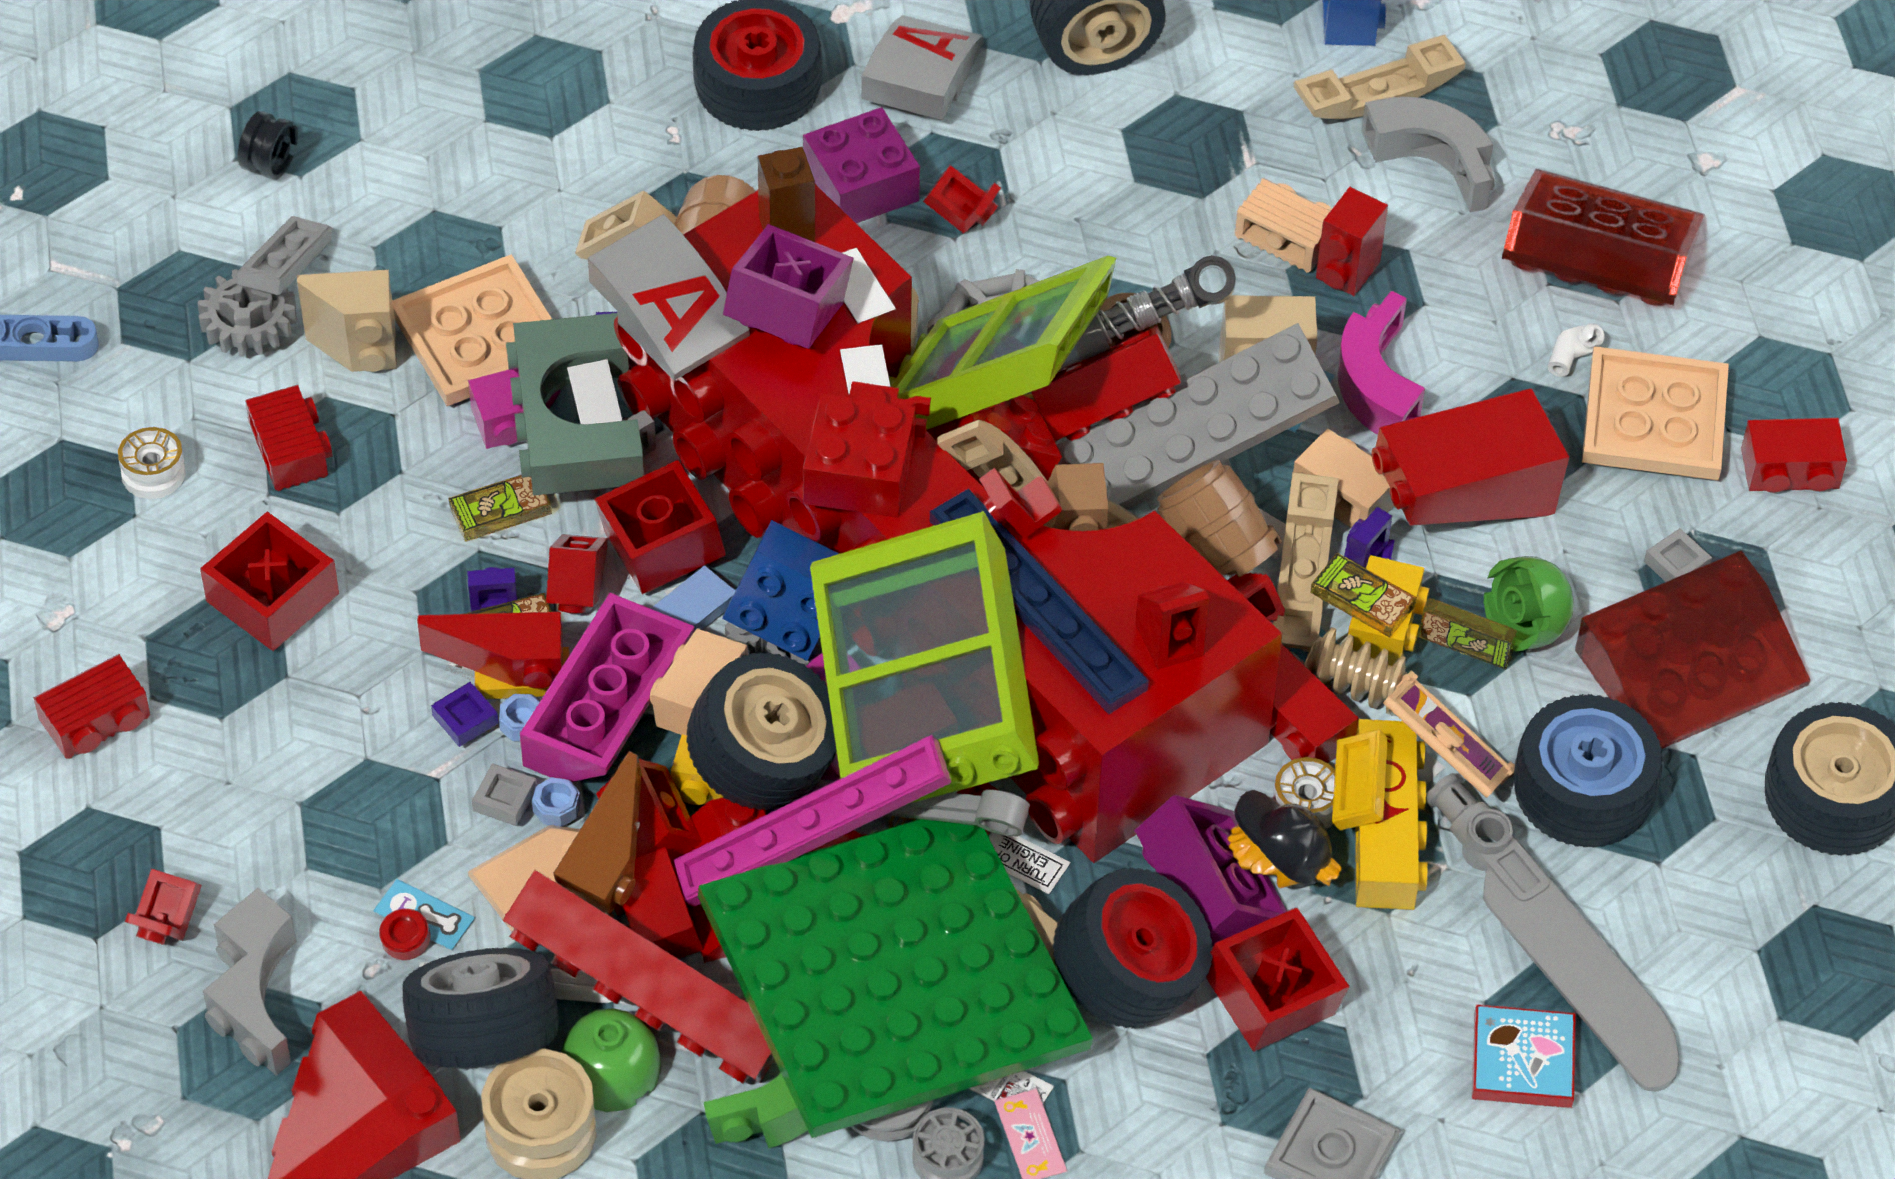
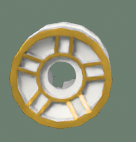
[118,427,186,499]
[1273,757,1335,829]

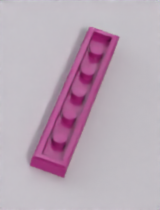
[674,735,952,907]

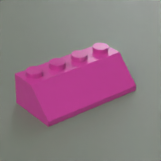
[520,593,695,782]

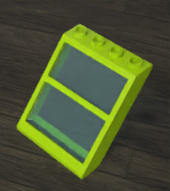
[889,255,1117,430]
[810,511,1039,804]

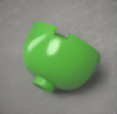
[1483,556,1574,651]
[561,1008,661,1112]

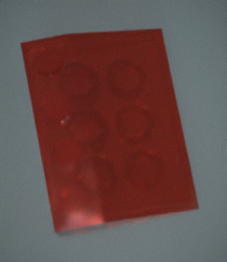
[1501,168,1705,306]
[1575,550,1811,749]

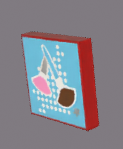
[1472,1004,1575,1108]

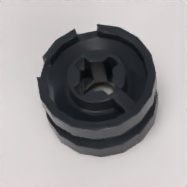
[237,111,298,179]

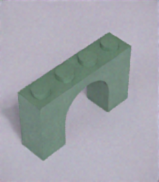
[506,313,644,495]

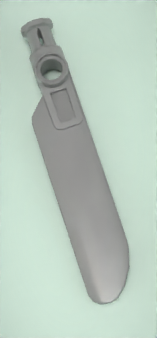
[1426,773,1679,1092]

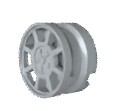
[912,1108,984,1179]

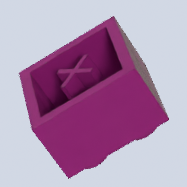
[803,107,920,224]
[722,224,854,349]

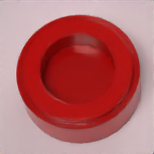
[379,908,431,960]

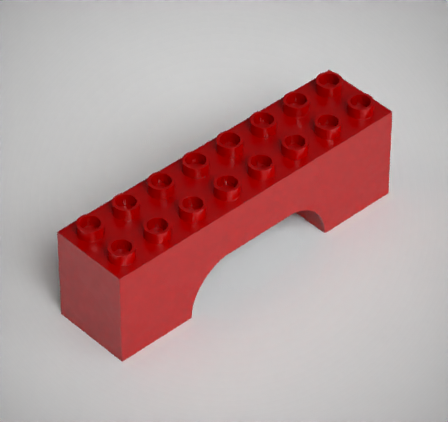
[614,184,1283,863]

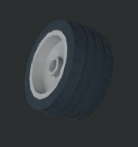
[403,948,558,1068]

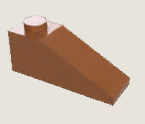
[553,751,642,916]

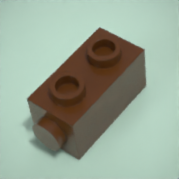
[757,146,815,242]

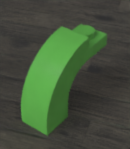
[703,1073,808,1148]

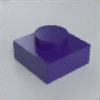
[1346,507,1393,573]
[467,567,517,613]
[431,682,499,747]

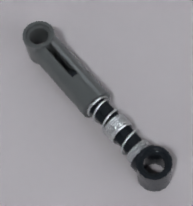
[973,255,1236,372]

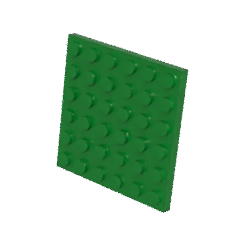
[698,819,1093,1138]

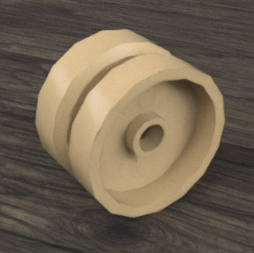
[481,1049,597,1179]

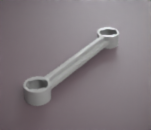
[780,779,1030,836]

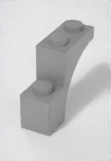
[203,888,296,1076]

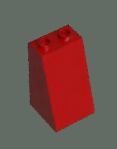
[1371,388,1569,526]

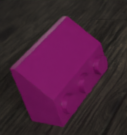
[1134,795,1287,947]

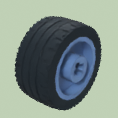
[1514,694,1662,848]

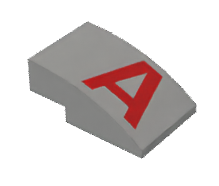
[861,15,983,120]
[588,214,750,381]

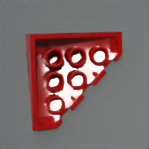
[267,990,461,1179]

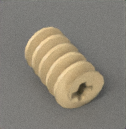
[1304,627,1407,715]

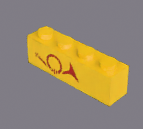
[1355,719,1428,910]

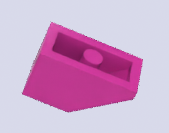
[468,369,561,449]

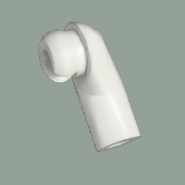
[1547,323,1605,377]

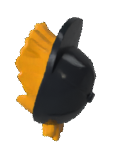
[1228,790,1341,888]

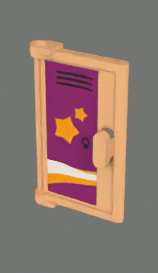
[1383,670,1515,798]

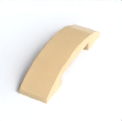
[1293,34,1466,119]
[937,420,1048,491]
[1273,472,1339,650]

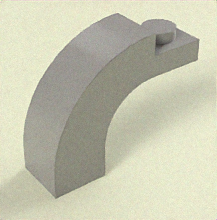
[1361,97,1495,212]

